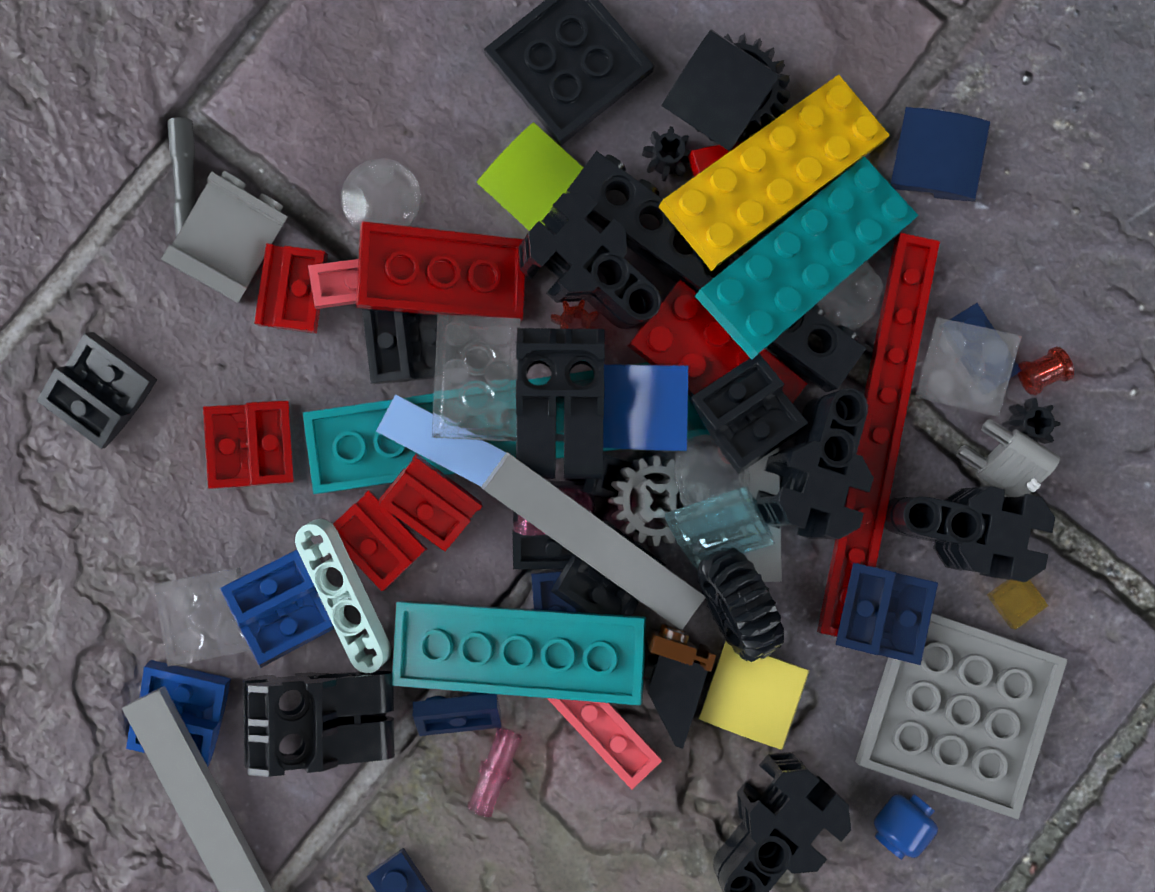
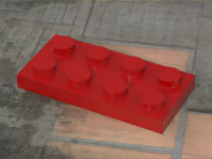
[356,221,525,322]
[627,280,808,403]

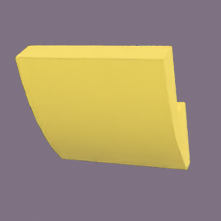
[699,641,810,750]

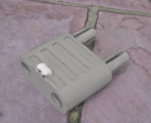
[956,419,1060,497]

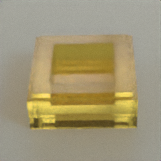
[987,580,1049,630]

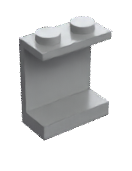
[161,171,288,303]

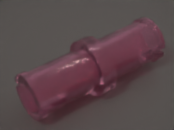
[467,727,522,817]

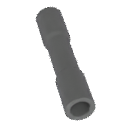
[167,117,197,238]

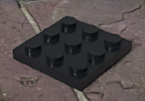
[484,0,654,146]

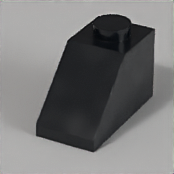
[643,654,708,749]

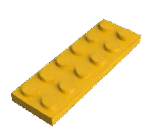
[659,74,890,271]

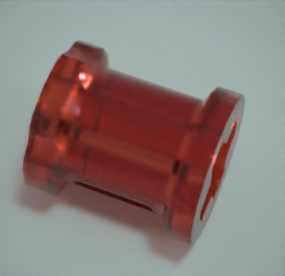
[1017,346,1074,395]

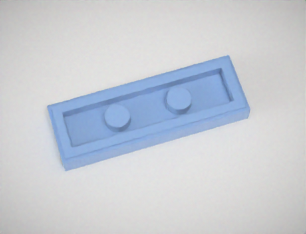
[376,395,506,487]

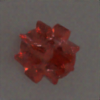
[551,300,599,329]

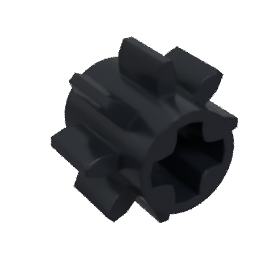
[642,126,691,181]
[1002,398,1061,444]

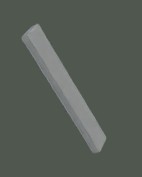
[481,452,706,631]
[122,686,273,892]

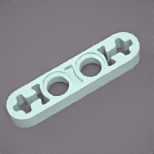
[295,519,391,673]

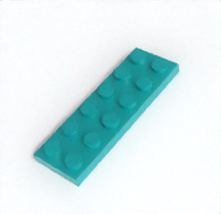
[695,156,919,359]
[392,601,646,705]

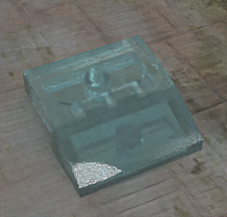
[665,486,775,569]

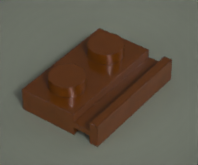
[645,624,716,672]

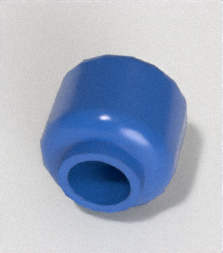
[874,794,938,860]

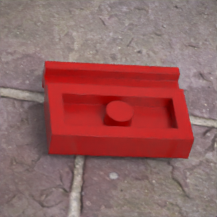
[254,243,328,334]
[379,453,483,552]
[333,490,427,591]

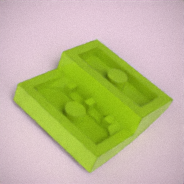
[476,122,584,231]

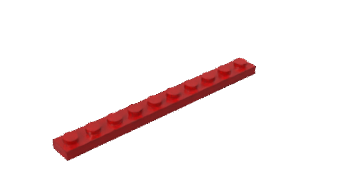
[817,233,940,637]

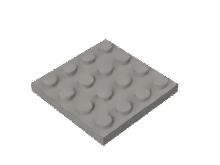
[855,613,1068,820]

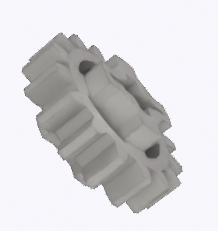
[608,456,700,546]

